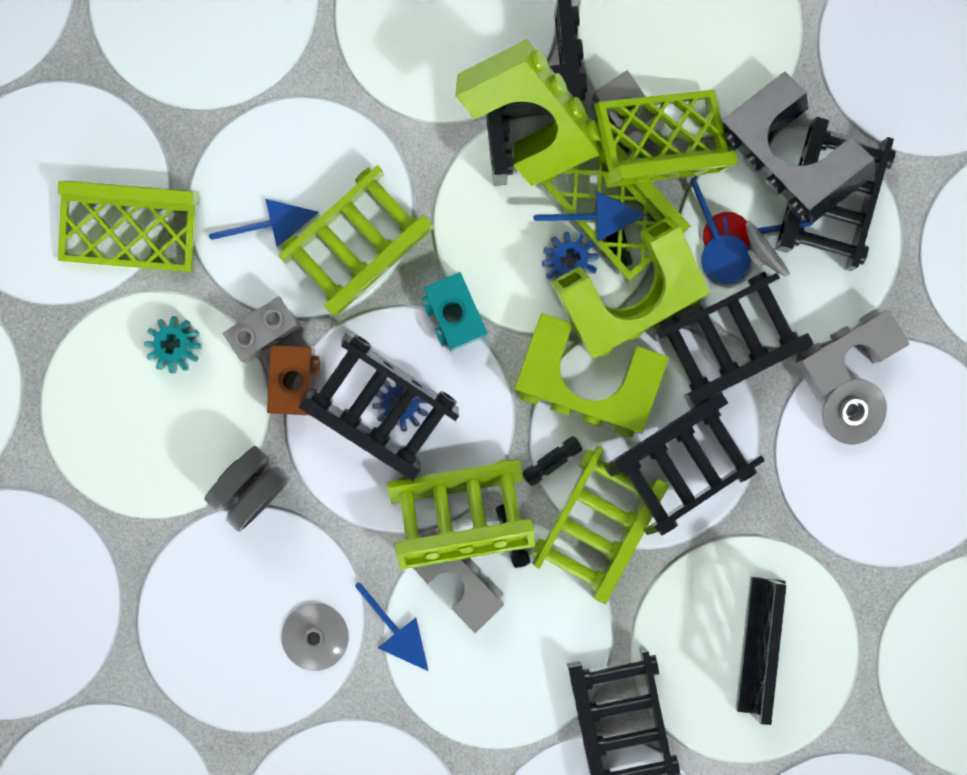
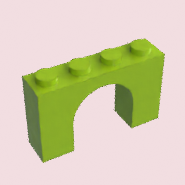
[455,39,602,186]
[550,216,710,359]
[514,313,669,438]

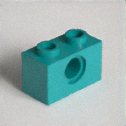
[420,271,488,352]

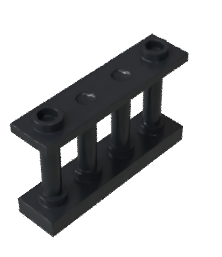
[774,116,896,271]
[653,271,814,407]
[298,333,460,481]
[604,392,765,536]
[567,647,681,775]

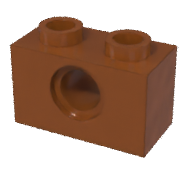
[267,345,320,416]

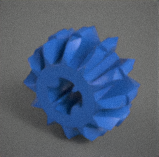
[541,232,599,280]
[372,379,428,432]

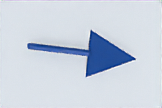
[533,191,647,242]
[209,199,319,247]
[355,582,429,671]

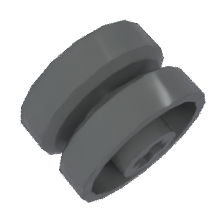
[204,446,291,532]

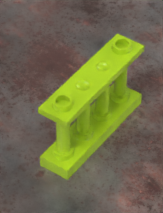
[278,165,433,318]
[530,446,670,605]
[386,460,535,570]

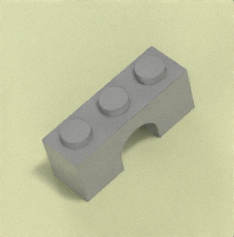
[796,309,910,397]
[413,530,504,633]

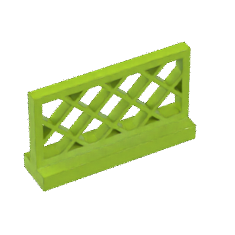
[594,90,738,188]
[540,139,691,282]
[58,180,199,272]

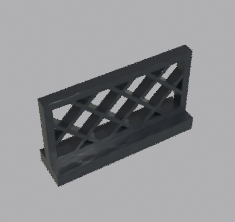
[735,576,787,725]

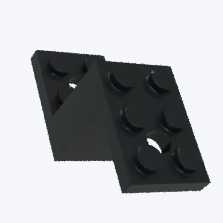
[486,0,588,186]

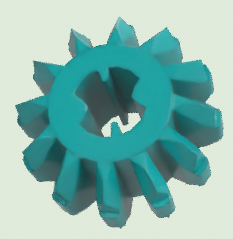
[144,316,203,374]

